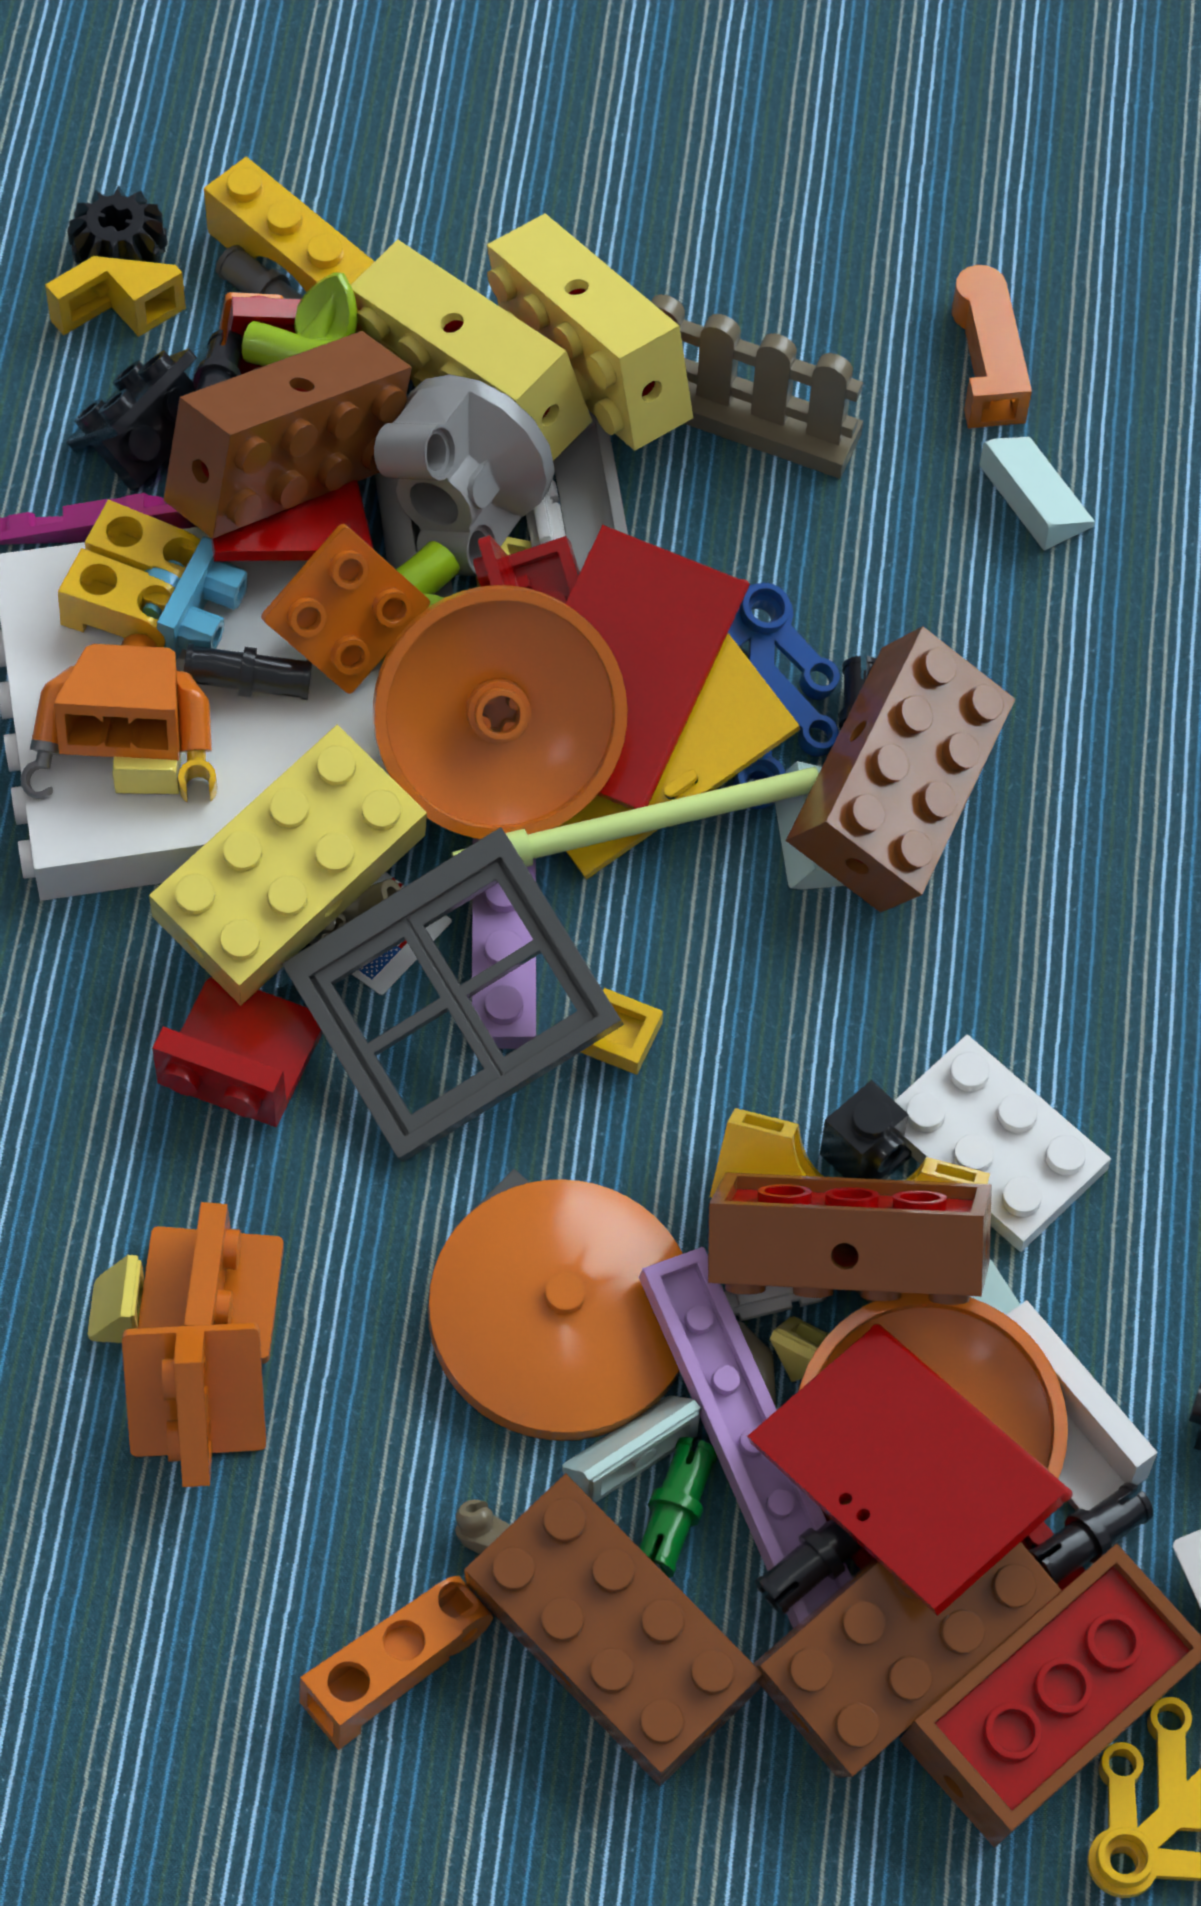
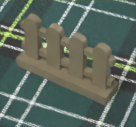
[651,294,863,479]

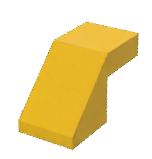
[45,256,186,337]

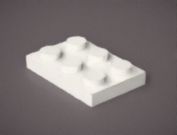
[895,1034,1111,1252]

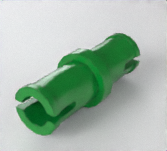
[639,1437,717,1578]

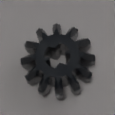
[67,185,168,265]

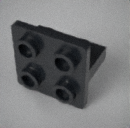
[66,348,197,490]

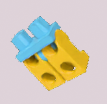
[58,499,248,661]

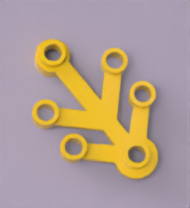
[1087,1697,1201,1898]

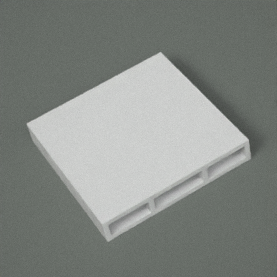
[0,527,390,901]

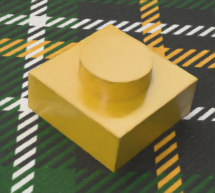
[580,988,663,1075]

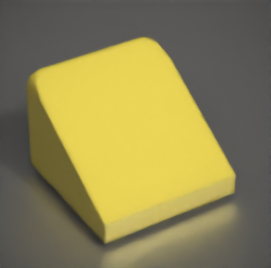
[112,752,181,794]
[87,1255,144,1343]

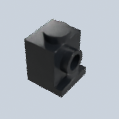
[820,1080,912,1180]

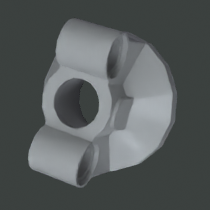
[374,374,555,576]

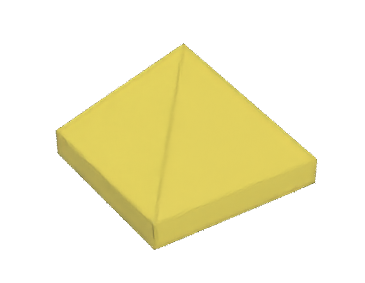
[770,1316,828,1382]

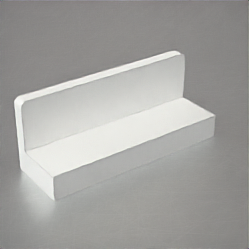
[1006,1300,1158,1511]

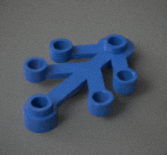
[728,583,840,809]

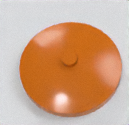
[372,585,628,839]
[428,1179,683,1441]
[798,1293,1068,1520]

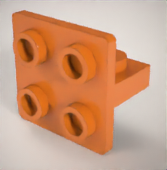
[261,524,430,694]
[138,1202,284,1364]
[122,1323,266,1487]

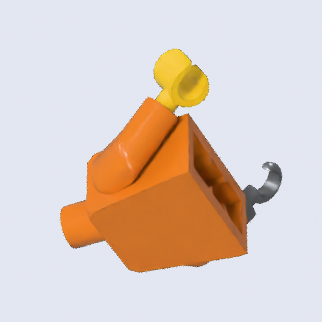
[21,633,217,802]

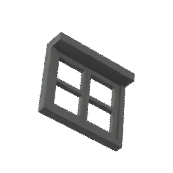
[282,827,624,1162]

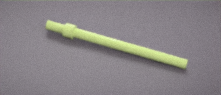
[451,767,819,867]

